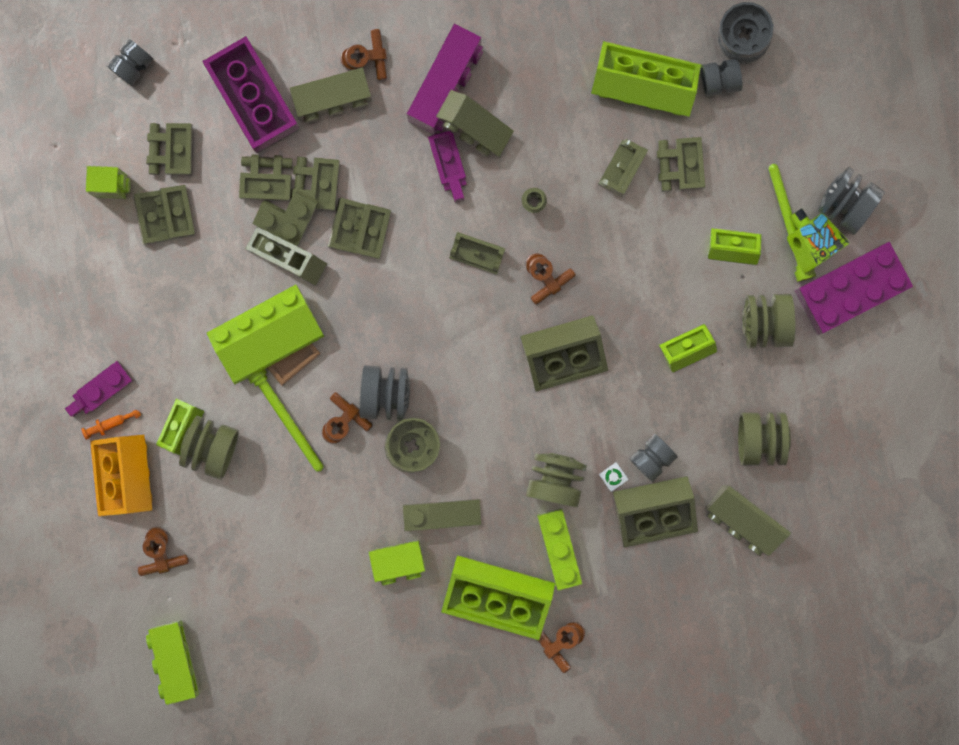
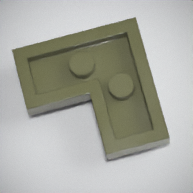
[252,190,320,246]

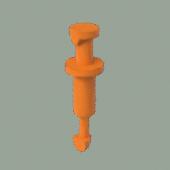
[81,410,141,440]

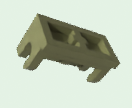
[598,139,648,197]
[449,232,505,275]

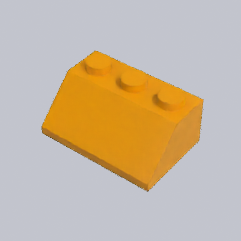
[90,434,152,516]

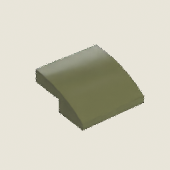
[133,185,195,245]
[327,198,391,259]

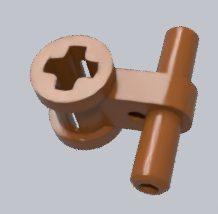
[340,29,387,80]
[526,253,576,305]
[322,392,373,444]
[138,527,189,576]
[538,622,585,673]

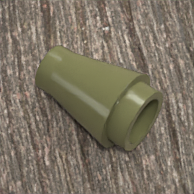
[521,188,547,213]

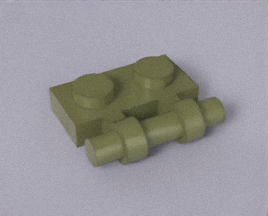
[146,123,193,175]
[656,137,705,192]
[239,154,293,201]
[291,157,340,211]

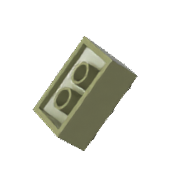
[520,315,608,392]
[613,476,698,548]
[705,485,791,556]

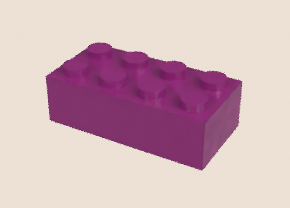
[406,23,483,135]
[202,36,300,154]
[794,241,913,335]

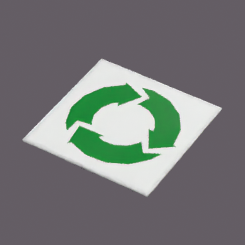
[599,462,629,492]

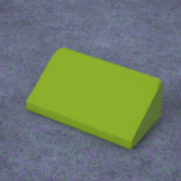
[708,228,761,265]
[659,324,717,372]
[156,398,204,455]

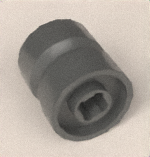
[106,38,154,86]
[701,59,743,97]
[630,434,678,482]

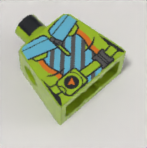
[787,208,849,274]

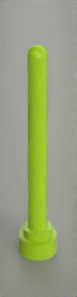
[769,164,817,282]
[247,369,324,472]

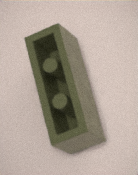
[290,67,372,123]
[436,90,514,157]

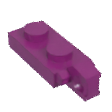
[428,131,467,202]
[65,361,133,417]

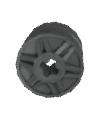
[718,2,774,64]
[818,167,885,235]
[360,365,410,421]

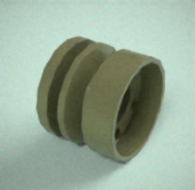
[742,294,795,348]
[738,412,791,465]
[179,416,239,480]
[384,418,440,473]
[526,453,587,508]

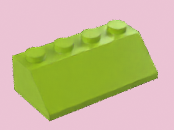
[591,41,701,117]
[207,285,325,385]
[441,555,555,640]

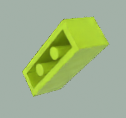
[537,509,582,591]
[146,620,199,705]

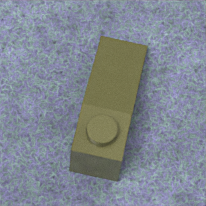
[245,227,327,286]
[403,499,481,531]

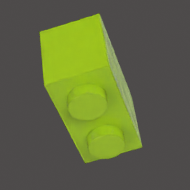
[86,166,131,199]
[368,540,426,585]

